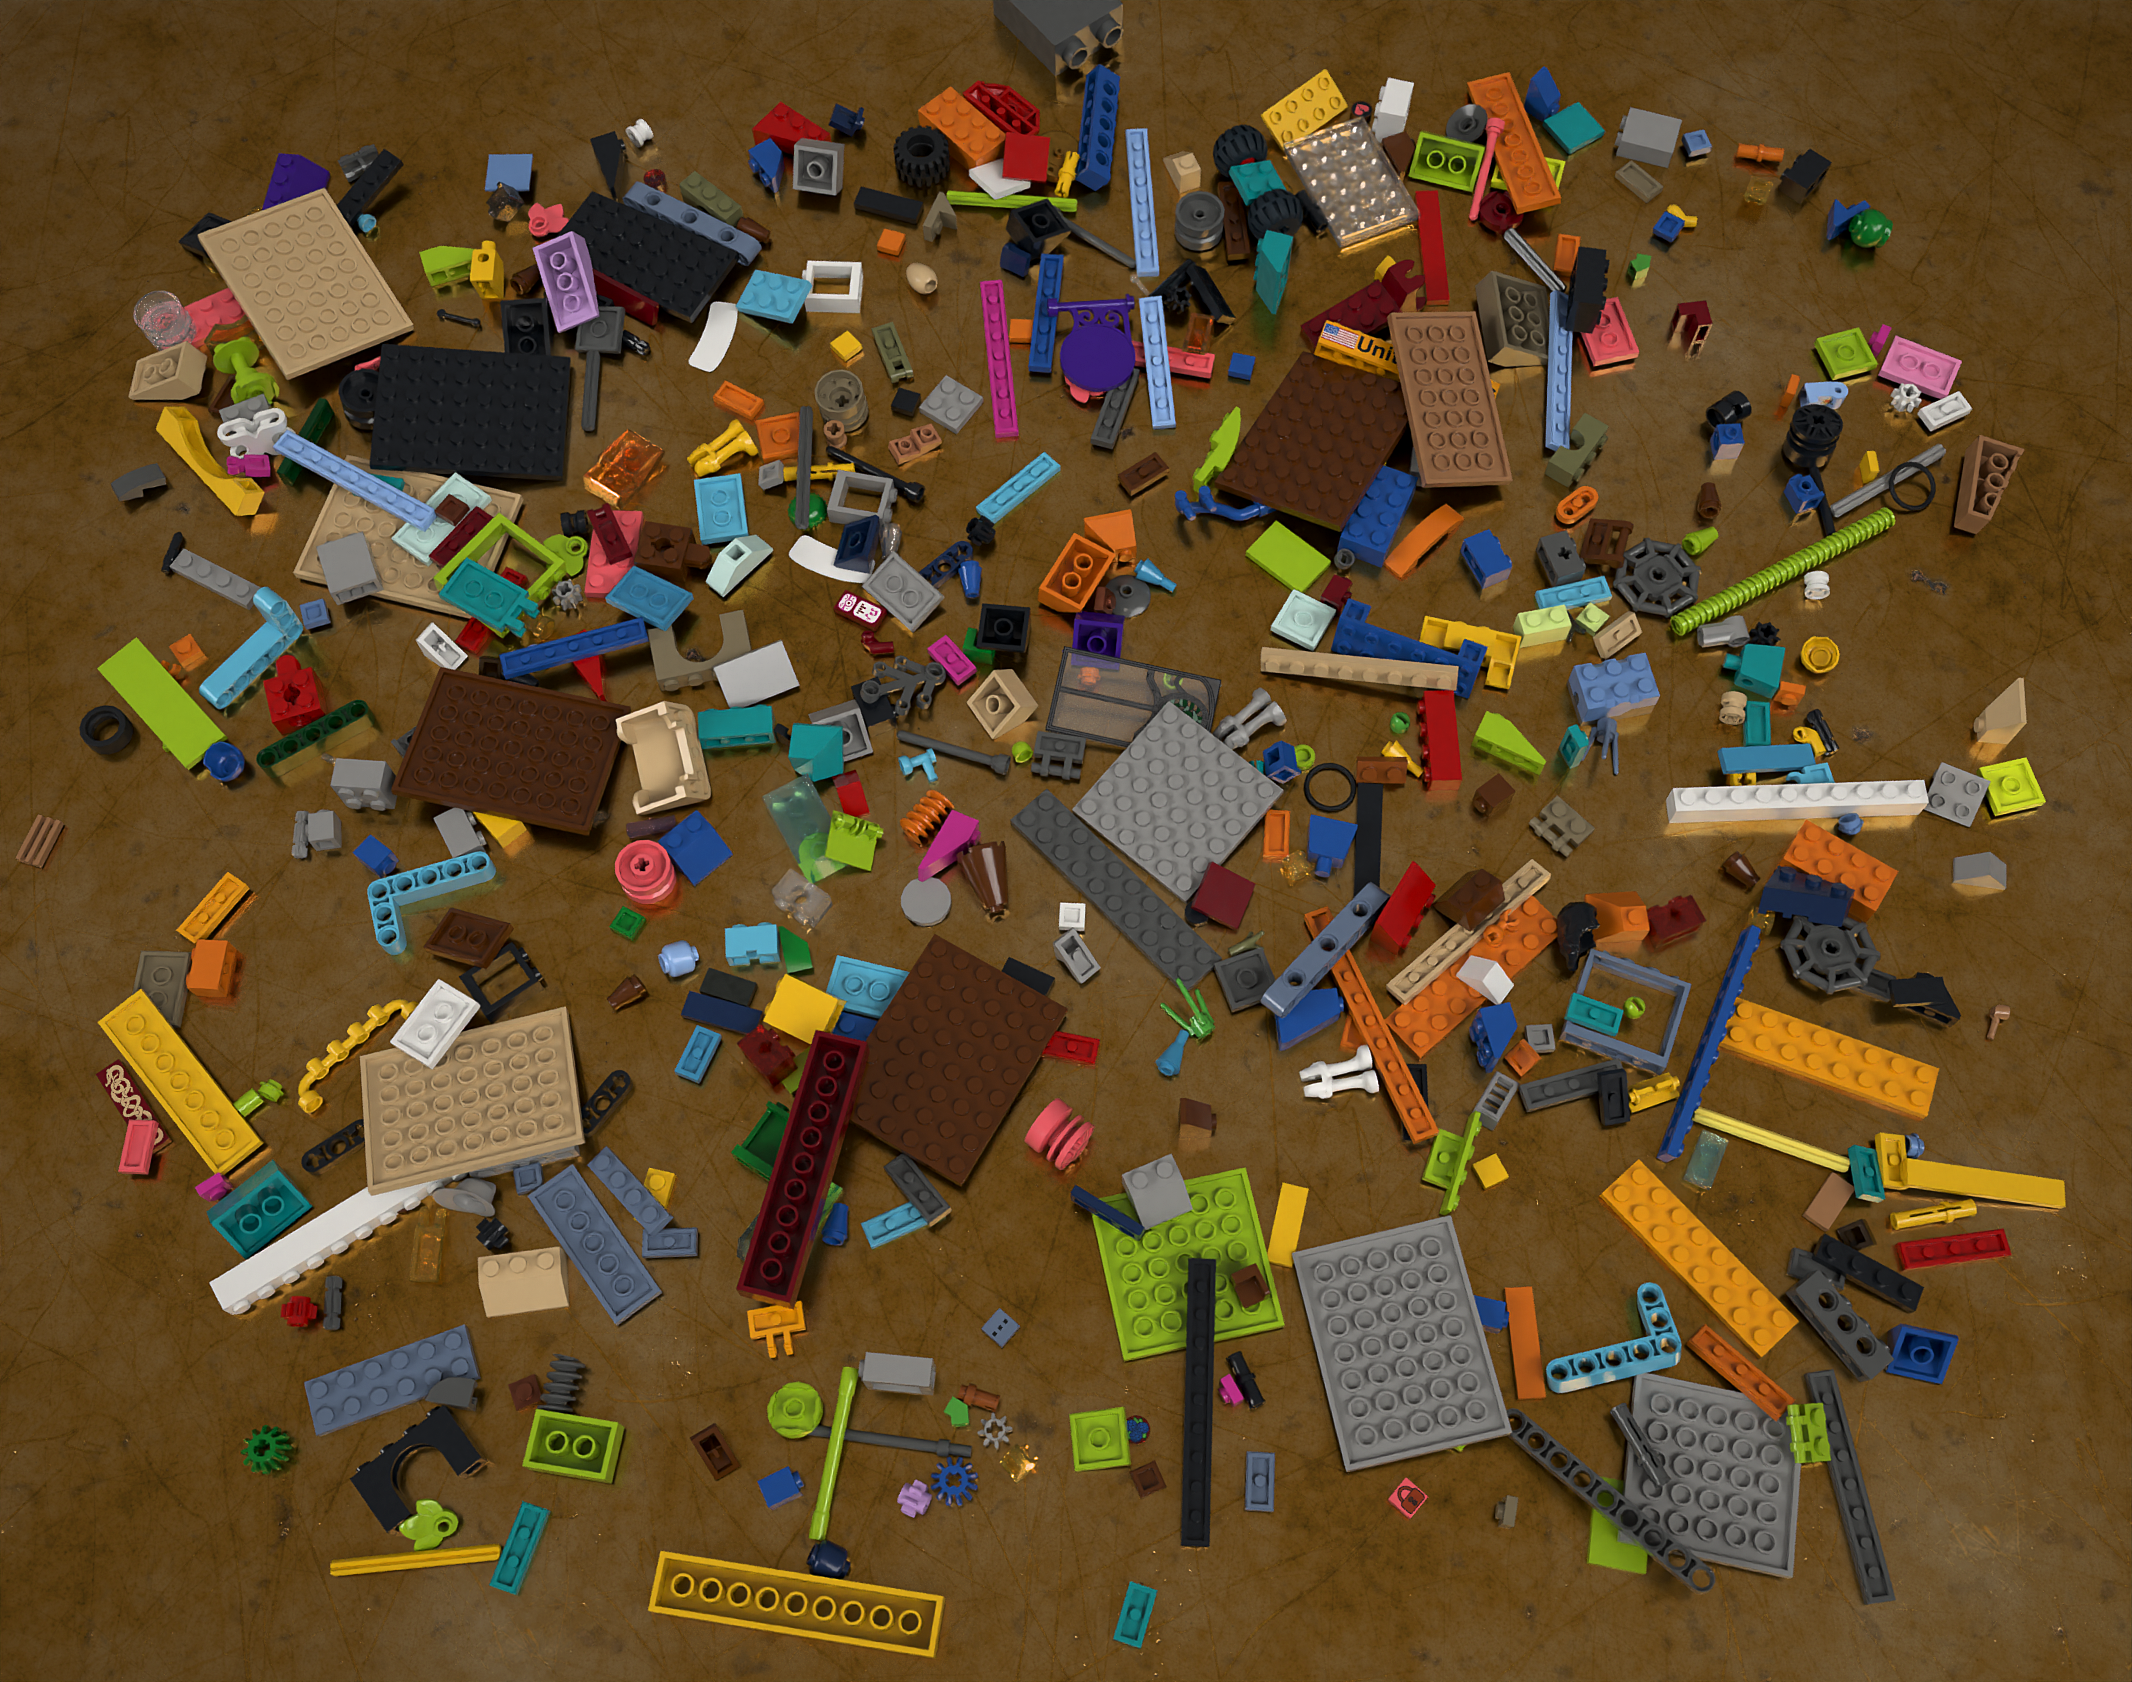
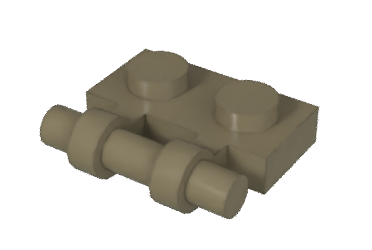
[1529,796,1595,857]

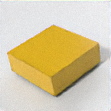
[830,330,863,362]
[1859,451,1880,484]
[1471,1153,1509,1190]

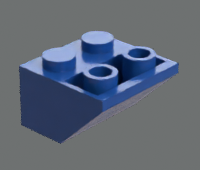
[1469,1002,1518,1074]

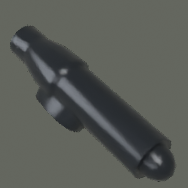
[161,532,183,574]

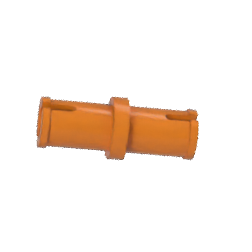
[1736,143,1784,163]

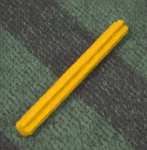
[330,1543,502,1576]

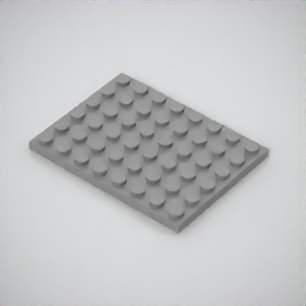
[1292,1215,1512,1472]

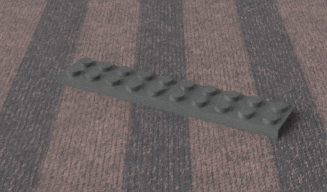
[1010,789,1222,992]

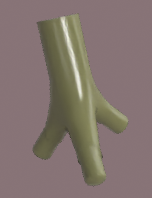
[1228,930,1265,957]

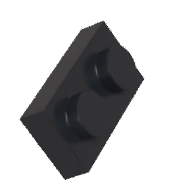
[1597,1068,1630,1126]

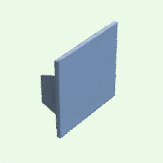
[485,154,533,197]

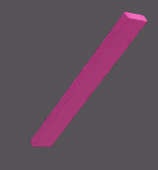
[980,280,1019,438]

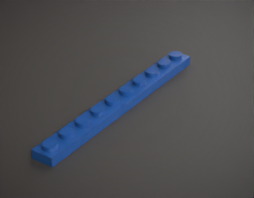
[1657,925,1761,1162]

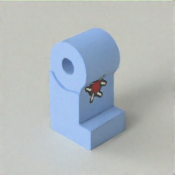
[1798,381,1848,409]

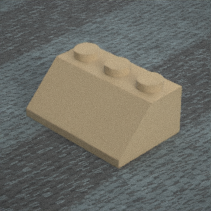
[478,1246,569,1318]

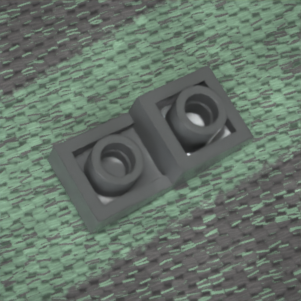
[111,463,166,501]

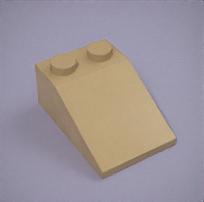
[129,341,207,400]

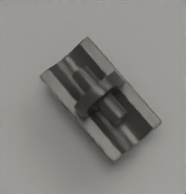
[338,144,379,182]

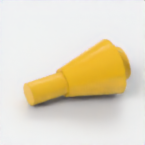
[1381,740,1424,778]

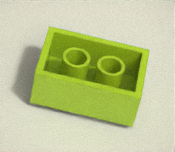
[522,1409,625,1484]

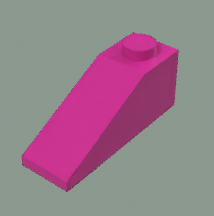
[918,810,981,882]

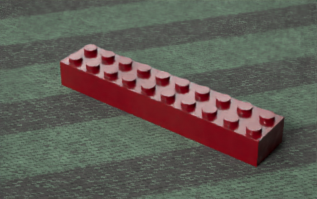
[736,1030,870,1309]

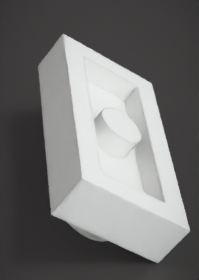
[1918,391,1973,431]

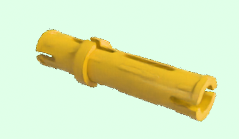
[783,462,855,482]
[1890,1198,1977,1230]

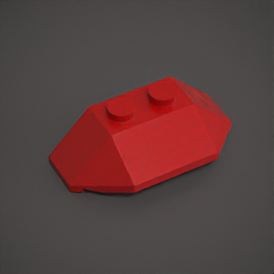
[963,80,1040,135]

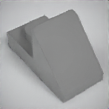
[1053,927,1101,984]

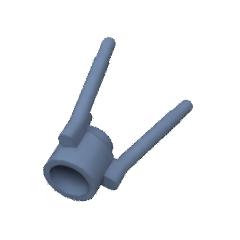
[1581,717,1619,775]

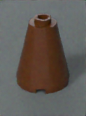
[956,841,1009,914]

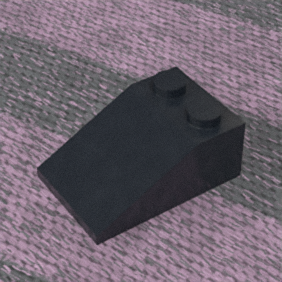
[500,298,553,356]

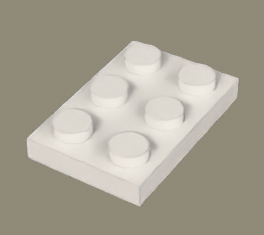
[390,979,481,1070]

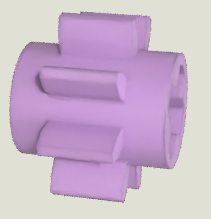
[897,1479,932,1518]

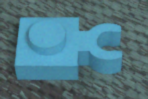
[1786,762,1835,784]

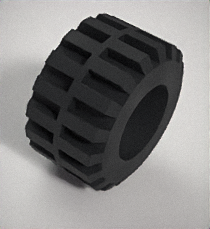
[893,125,950,187]

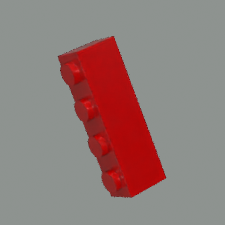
[1417,690,1462,791]

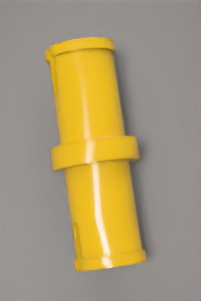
[1054,151,1080,198]

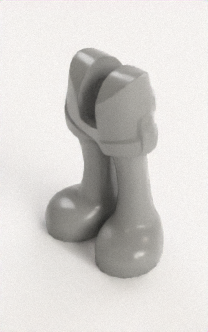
[1212,688,1287,750]

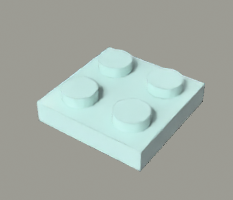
[1271,589,1336,651]

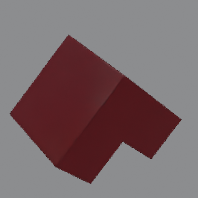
[1671,300,1713,342]

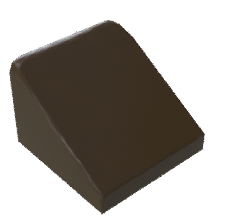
[479,656,503,679]
[1837,1219,1877,1251]

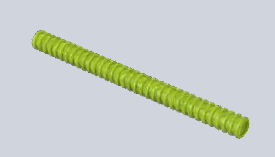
[1671,507,1895,636]

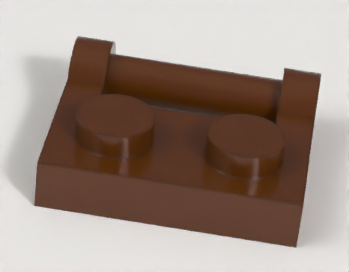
[1579,518,1634,568]

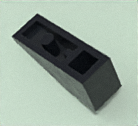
[590,131,627,201]

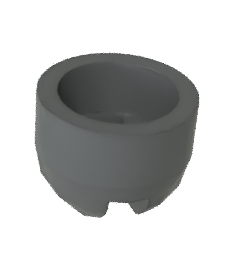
[1334,549,1355,570]

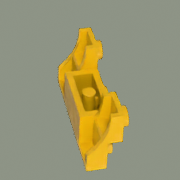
[1419,616,1521,690]

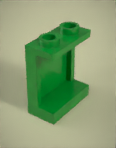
[731,1101,790,1181]

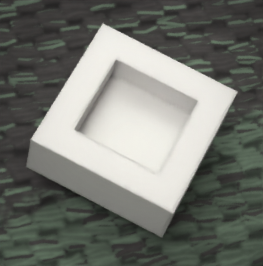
[1059,903,1086,931]

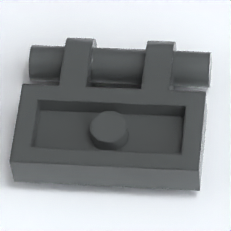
[1031,731,1086,780]

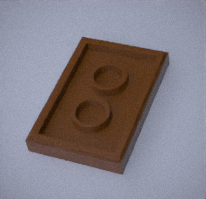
[423,908,514,969]

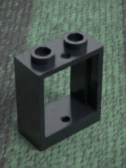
[459,942,544,1024]

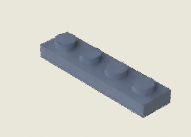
[587,1146,674,1237]

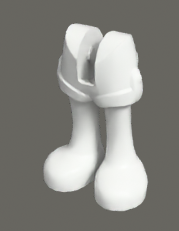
[1299,1045,1379,1099]

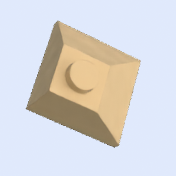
[1974,678,2027,744]

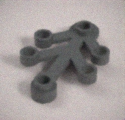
[860,656,946,716]

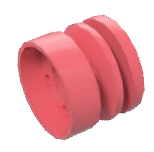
[1025,1098,1095,1170]

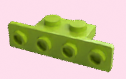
[1422,1111,1482,1215]

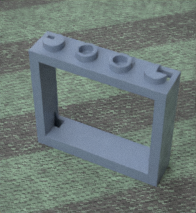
[1559,948,1692,1075]

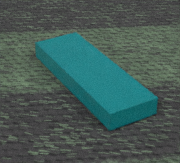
[489,1501,551,1595]

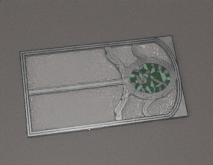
[1045,646,1222,748]

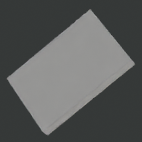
[862,551,945,633]
[712,639,799,708]

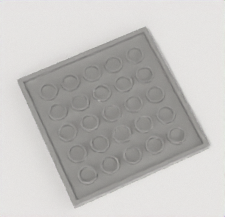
[1072,701,1284,904]
[1617,1373,1801,1579]

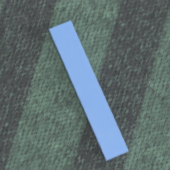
[1139,296,1176,430]

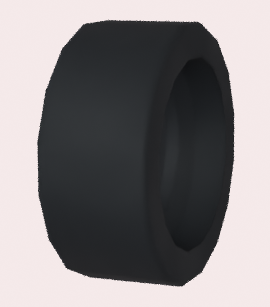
[79,705,133,754]

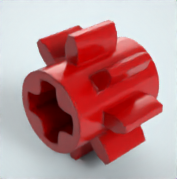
[280,1296,317,1327]

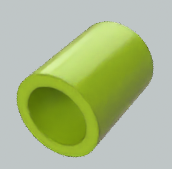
[233,1088,264,1117]

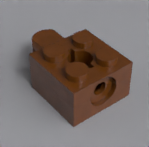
[634,521,712,583]

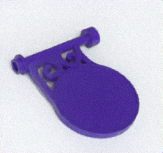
[1047,294,1136,392]

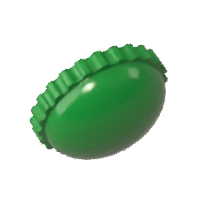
[788,493,827,529]

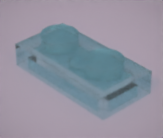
[1683,1129,1729,1190]

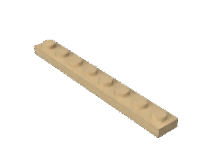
[1261,647,1459,691]
[1386,859,1551,1005]

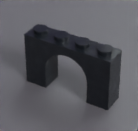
[350,1405,488,1535]

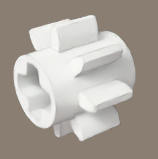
[1890,383,1922,413]

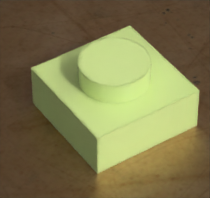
[1574,602,1610,637]

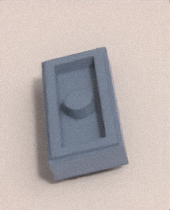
[642,1227,698,1258]
[1245,1451,1275,1512]

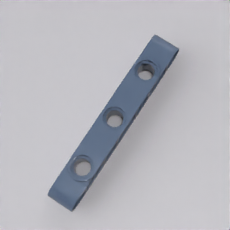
[623,182,762,266]
[1261,882,1391,1019]

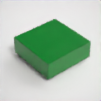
[609,906,646,941]

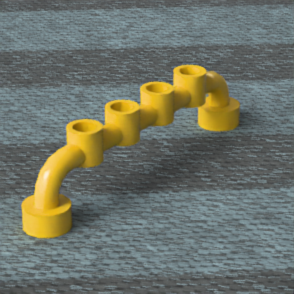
[298,999,419,1113]

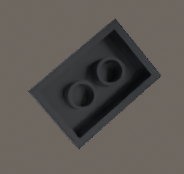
[1565,246,1609,334]

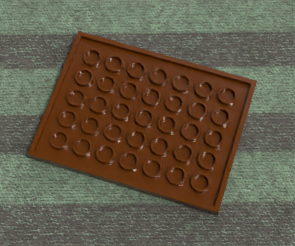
[1214,351,1409,532]
[391,667,631,836]
[849,934,1068,1187]

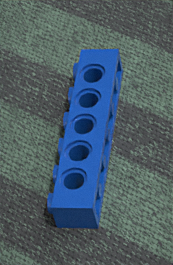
[1075,64,1120,191]

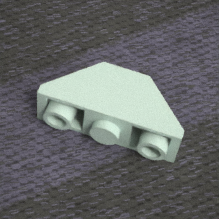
[706,535,773,597]

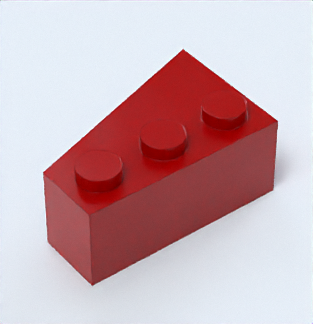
[752,102,831,158]

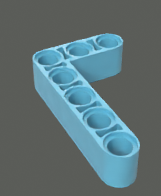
[199,587,304,709]
[367,851,496,955]
[1546,1282,1681,1393]

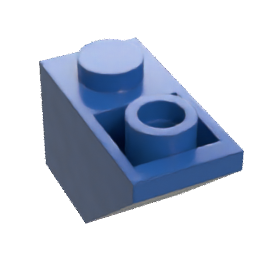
[748,138,785,193]

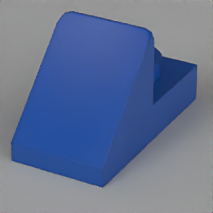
[1826,199,1870,240]

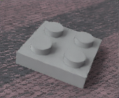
[919,375,983,434]

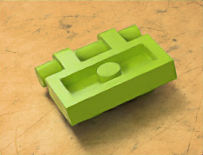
[1786,1403,1831,1463]

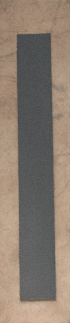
[1804,1369,1896,1605]

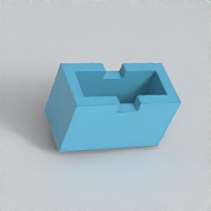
[725,922,781,966]

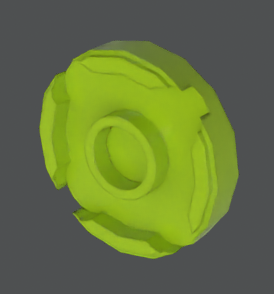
[767,1382,823,1439]

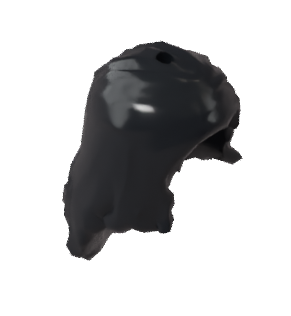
[1557,902,1600,971]

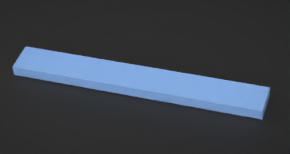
[1125,128,1159,277]
[1545,289,1572,451]
[273,430,437,532]

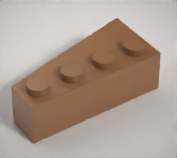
[1954,435,2025,534]

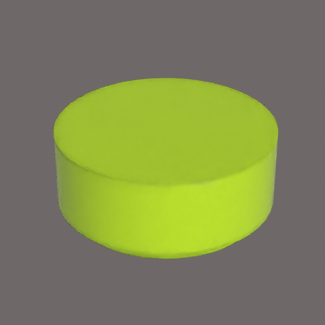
[1294,744,1315,770]

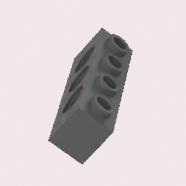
[1785,1270,1894,1382]

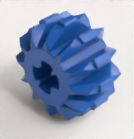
[931,1457,978,1506]

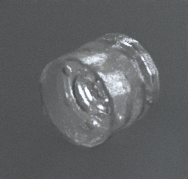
[133,291,196,351]

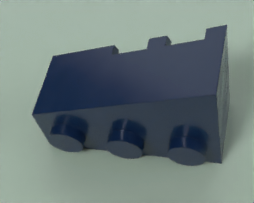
[1758,866,1855,927]

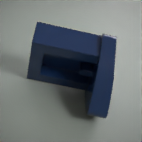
[1000,242,1031,277]

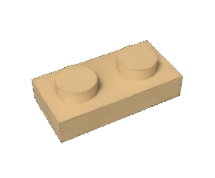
[1593,611,1642,659]

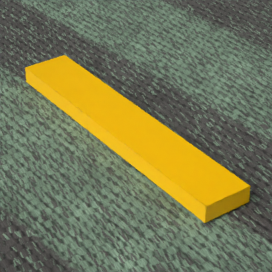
[1903,1158,2066,1209]

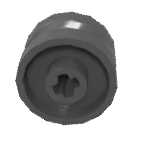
[1174,191,1225,251]

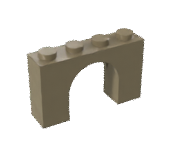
[648,610,752,691]

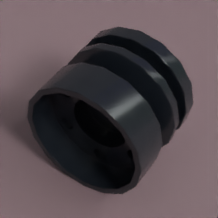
[1783,404,1843,468]

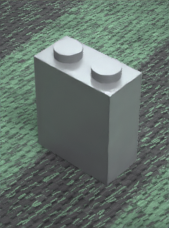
[1615,107,1682,168]
[316,531,384,605]

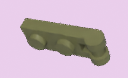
[871,322,914,383]

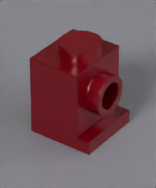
[1320,574,1353,618]

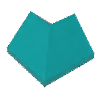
[788,723,844,782]

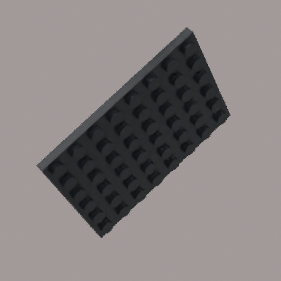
[369,344,571,481]

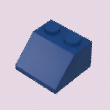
[657,810,733,886]

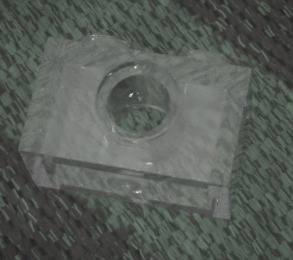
[771,868,833,928]

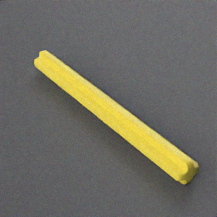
[1692,1107,1850,1173]

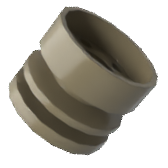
[814,370,869,432]

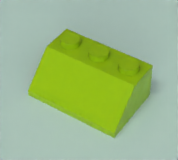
[1408,130,1486,192]

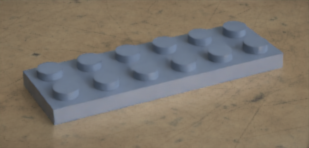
[528,1164,663,1326]
[304,1325,481,1437]

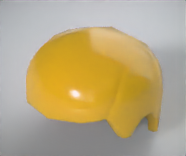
[1800,636,1840,673]

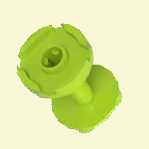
[213,337,279,405]

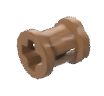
[824,420,847,449]

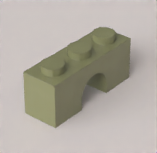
[679,171,744,228]
[1544,413,1609,488]

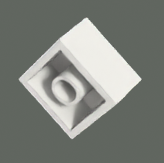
[1372,78,1414,143]

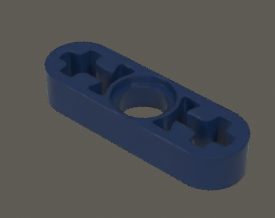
[918,541,973,589]

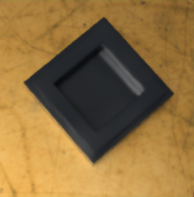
[891,387,921,416]

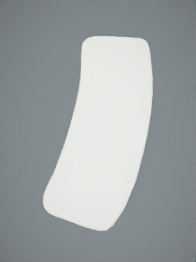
[689,302,738,372]
[789,535,875,583]

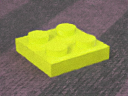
[1976,757,2046,816]

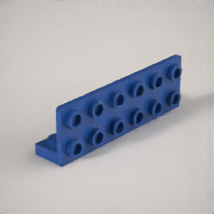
[1331,598,1488,698]

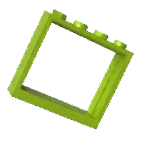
[433,513,567,638]

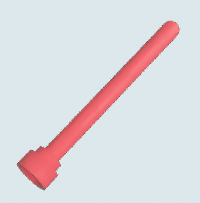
[1469,118,1505,221]

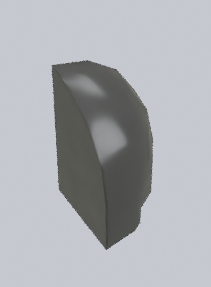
[425,1377,478,1412]

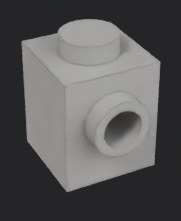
[305,810,342,851]

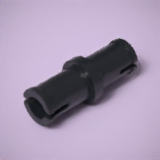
[1295,190,1329,233]
[1226,1351,1266,1410]

